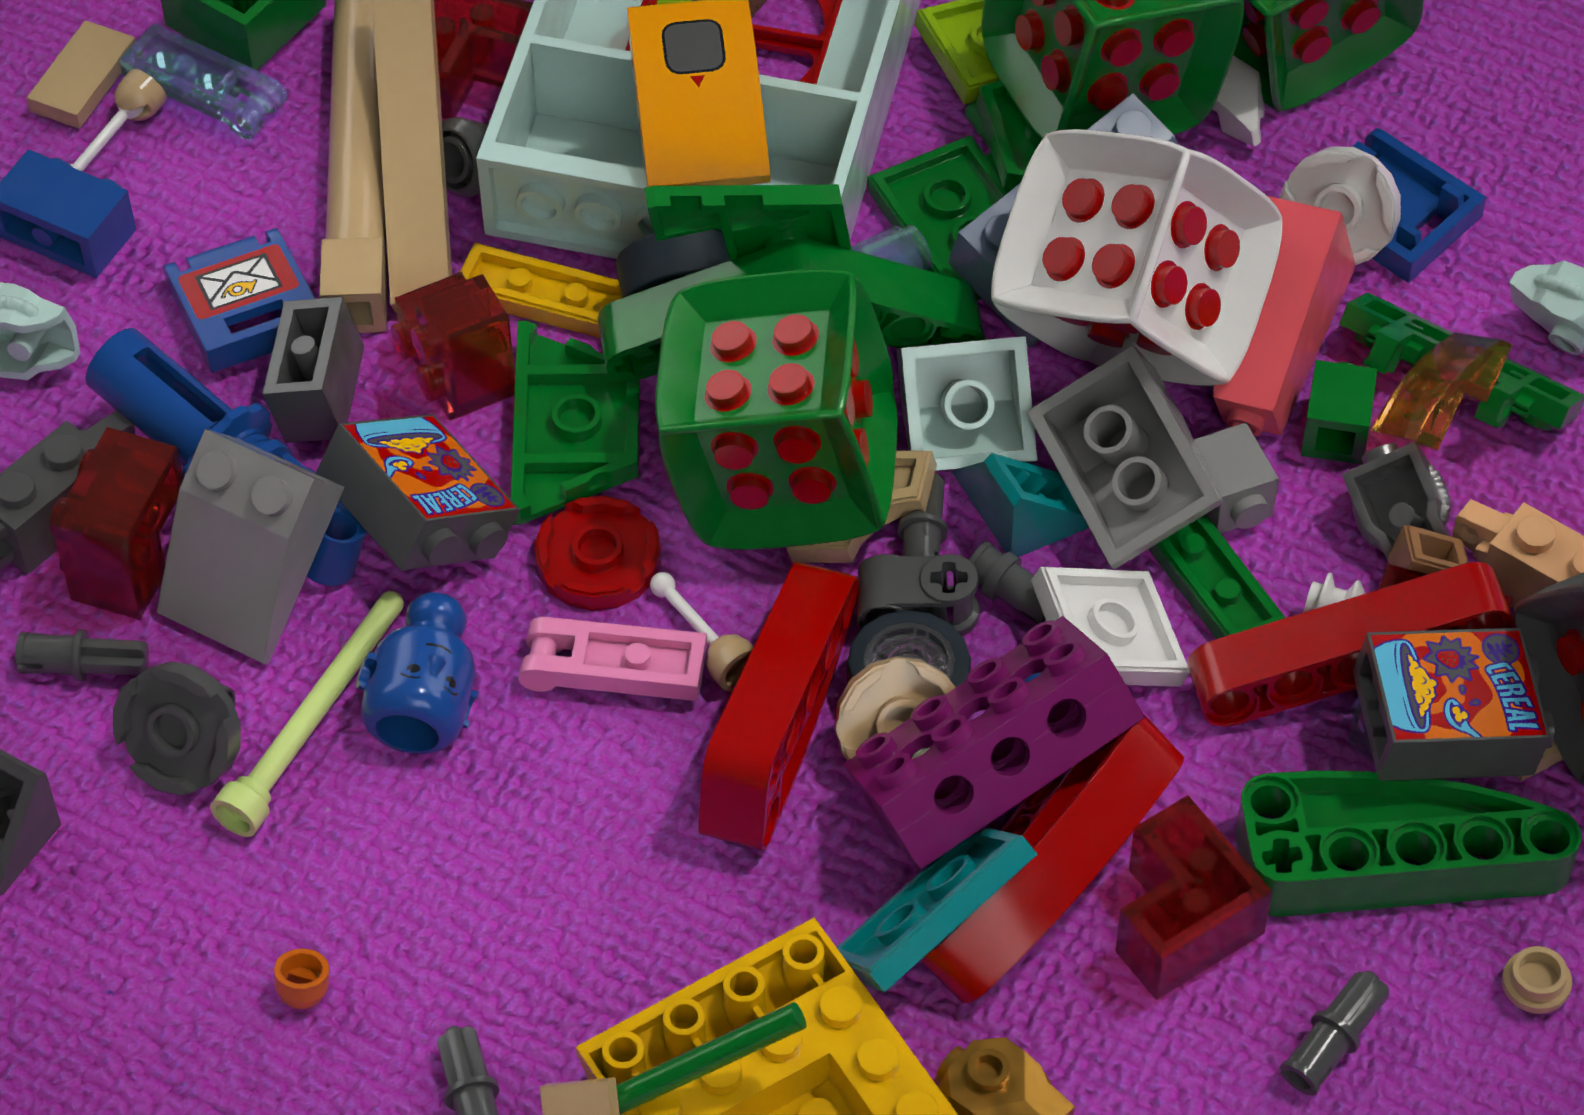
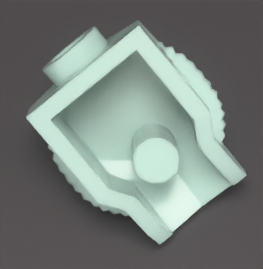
[1509,261,1584,356]
[0,282,80,380]

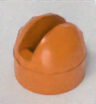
[274,948,329,1009]

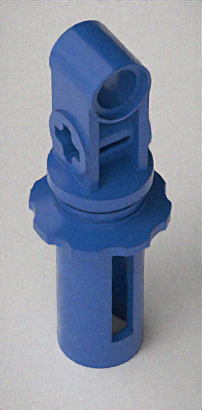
[85,328,367,586]

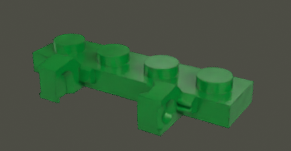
[1339,293,1584,430]

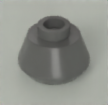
[442,117,489,198]

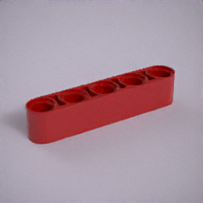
[1187,562,1515,727]

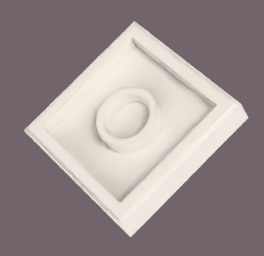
[1031,567,1189,687]

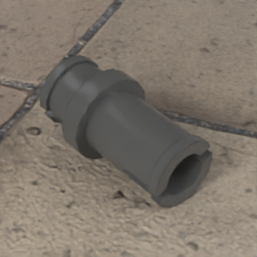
[969,541,1046,625]

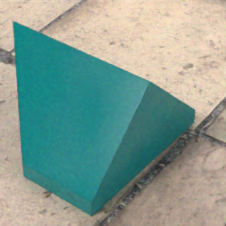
[951,453,1089,557]

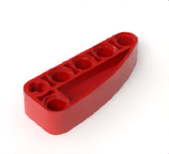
[698,561,859,851]
[921,715,1184,1003]

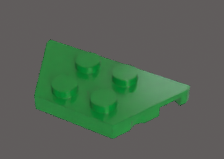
[511,321,640,525]

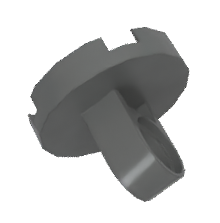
[113,661,241,795]

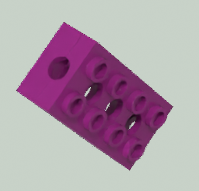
[843,616,1145,870]

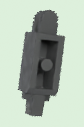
[0,411,138,575]

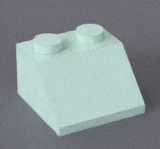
[896,336,1037,471]

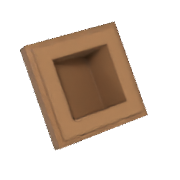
[1388,525,1468,575]

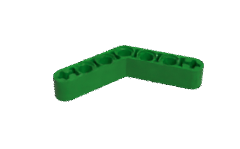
[598,238,985,381]

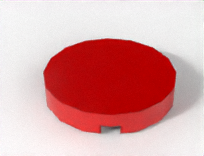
[534,495,661,611]

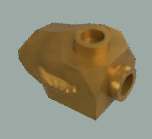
[935,1037,1075,1115]

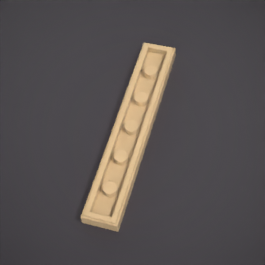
[372,0,454,312]

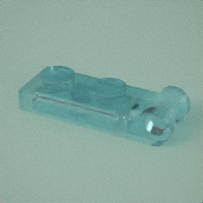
[119,23,288,140]

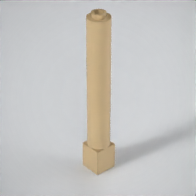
[320,0,388,333]

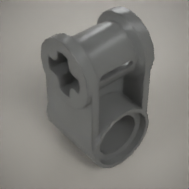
[856,554,980,636]

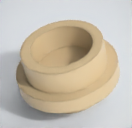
[1502,946,1572,1014]

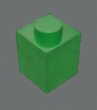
[1301,360,1378,465]

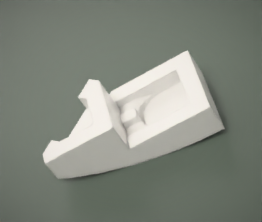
[1212,56,1265,147]

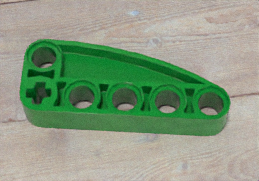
[1236,771,1581,917]

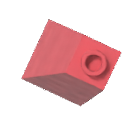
[1213,196,1356,436]

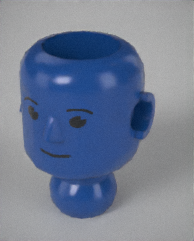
[356,592,479,754]

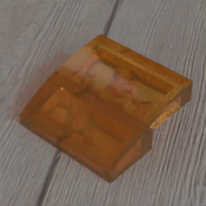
[1372,332,1513,451]

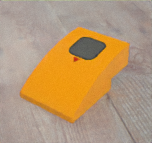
[627,0,771,187]

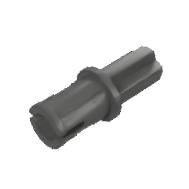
[898,474,948,556]
[15,629,149,681]
[1280,971,1389,1096]
[437,1025,499,1115]

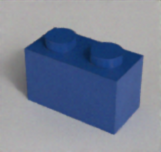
[0,149,136,278]

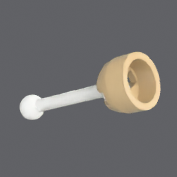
[70,69,167,172]
[650,572,754,692]

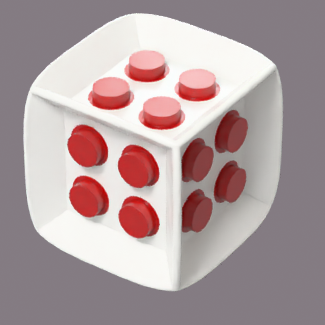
[991,129,1283,386]

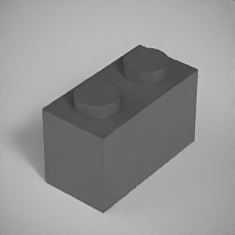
[262,297,364,443]

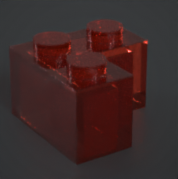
[434,0,533,119]
[391,272,515,421]
[49,427,184,620]
[1115,795,1272,1000]

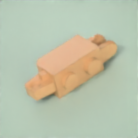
[1452,499,1584,608]

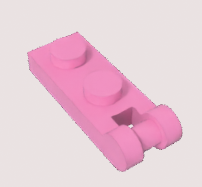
[518,617,707,701]

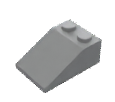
[1027,345,1224,570]
[157,429,345,664]

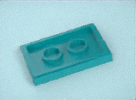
[836,827,1038,993]

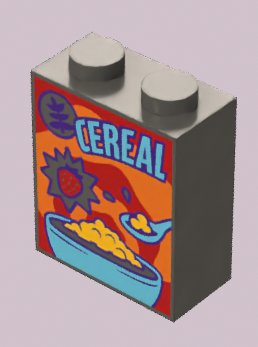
[316,414,520,571]
[1353,628,1555,781]

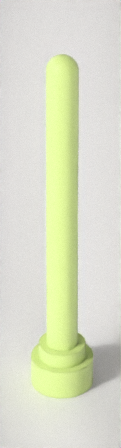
[210,591,404,837]

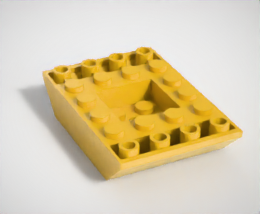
[576,917,958,1115]

